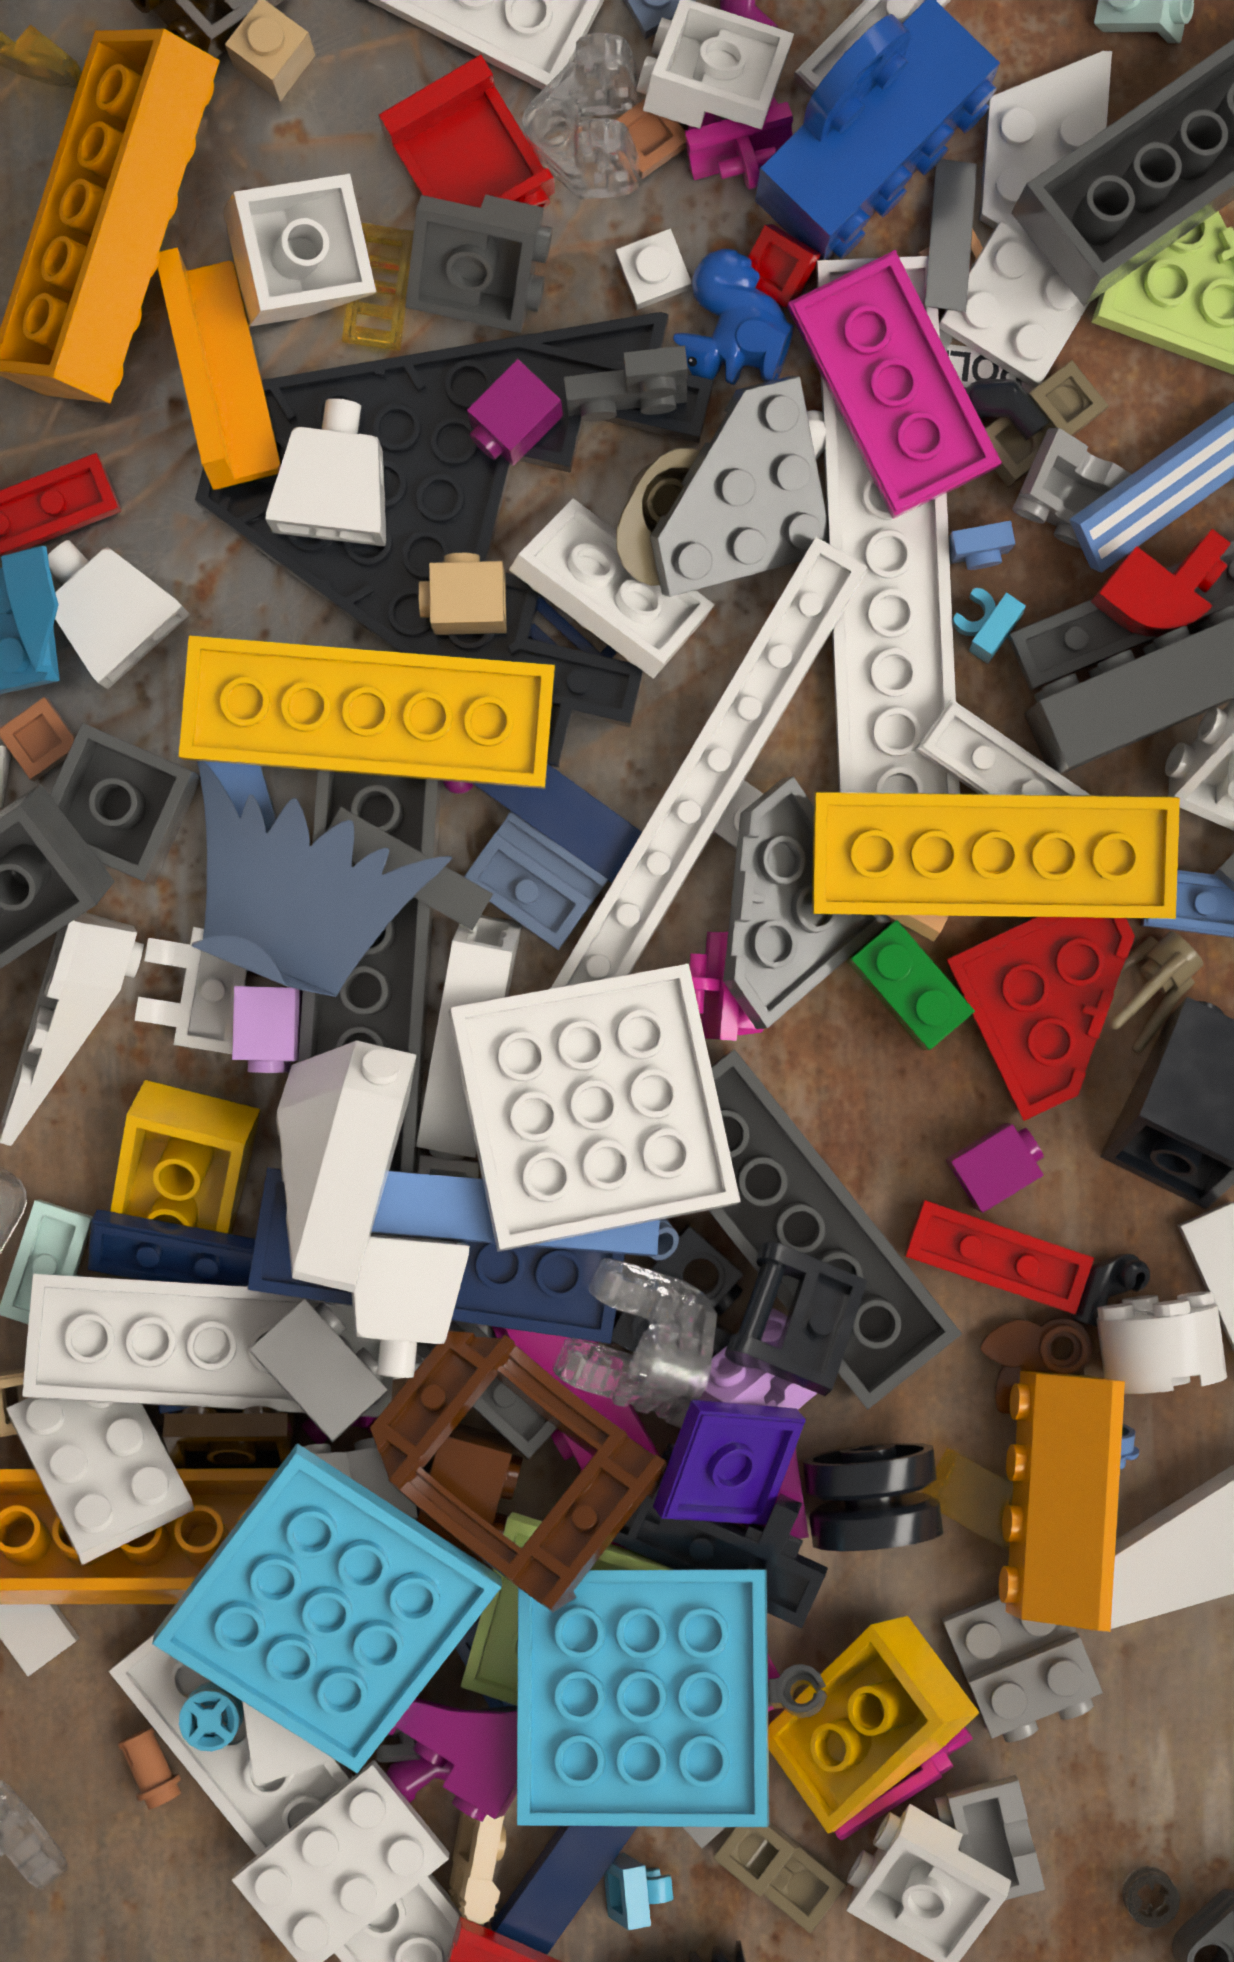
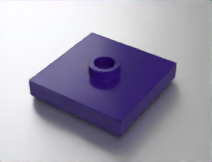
[653,1400,806,1525]

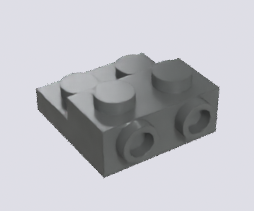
[405,195,553,333]

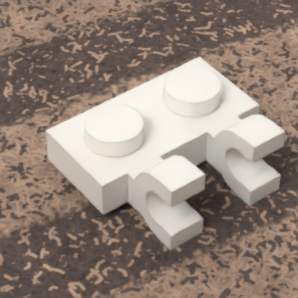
[135,927,248,1054]

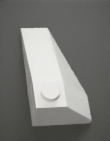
[0,912,144,1146]
[276,1041,417,1293]

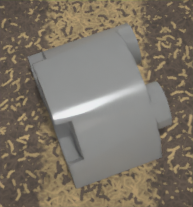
[1012,428,1132,549]
[934,1775,1045,1900]

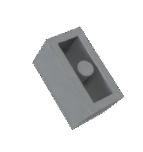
[249,1299,388,1443]

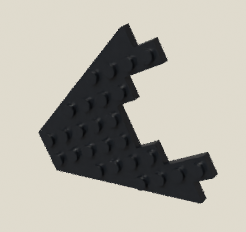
[195,312,714,767]

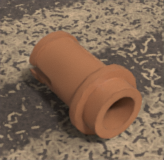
[117,1727,181,1810]

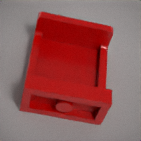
[378,54,555,209]

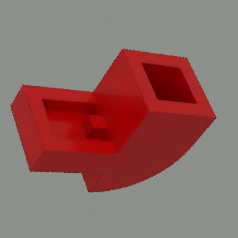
[1090,529,1231,637]

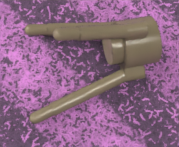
[1110,931,1203,1053]

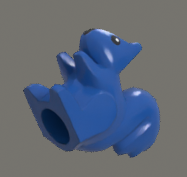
[673,249,794,385]

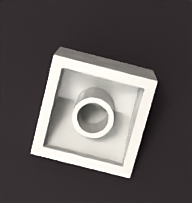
[223,174,376,327]

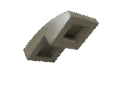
[985,360,1109,487]
[713,1822,849,1933]

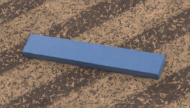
[371,1171,660,1257]

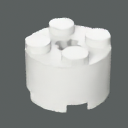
[1097,1291,1227,1394]

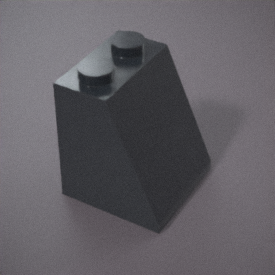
[1100,997,1234,1209]

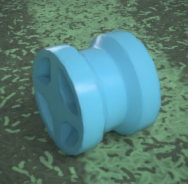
[179,1681,244,1752]

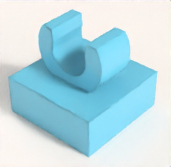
[952,588,1026,664]
[604,1853,673,1930]

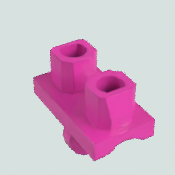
[685,96,793,190]
[689,932,764,1041]

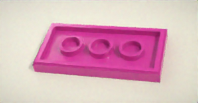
[787,250,1002,519]

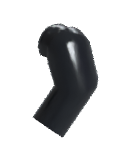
[966,378,1049,441]
[1071,1254,1150,1327]

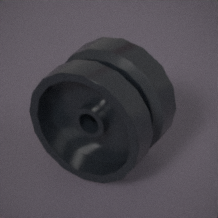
[803,1443,943,1552]

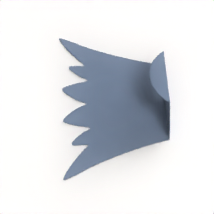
[191,761,452,997]

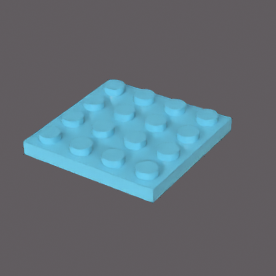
[152,1443,502,1773]
[517,1570,769,1827]

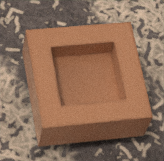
[608,98,687,179]
[0,697,75,782]

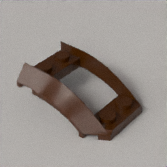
[370,1331,667,1613]

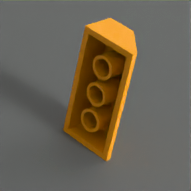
[999,1371,1125,1632]

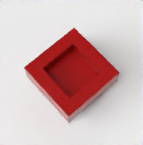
[748,224,821,308]

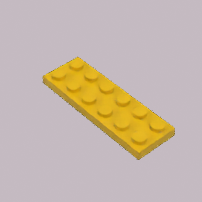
[179,636,555,789]
[812,792,1180,919]

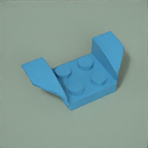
[0,546,60,694]

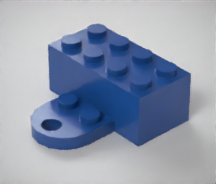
[755,0,1000,261]

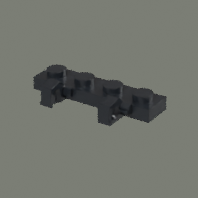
[612,1443,828,1629]

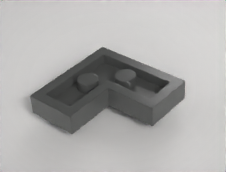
[564,345,688,422]

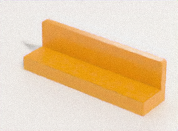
[158,247,281,490]

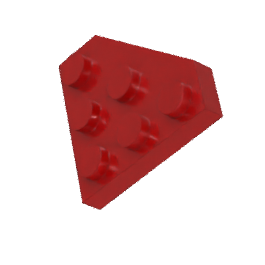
[946,917,1135,1121]

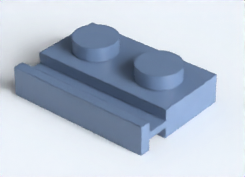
[464,811,608,951]

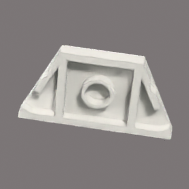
[979,51,1112,240]

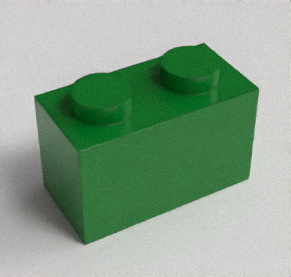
[846,920,975,1051]

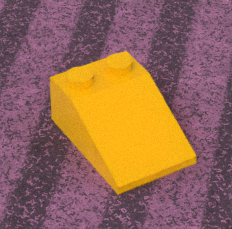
[110,1080,260,1234]
[768,1616,980,1834]

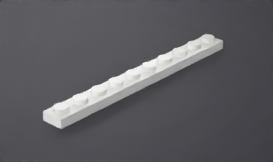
[551,537,868,989]

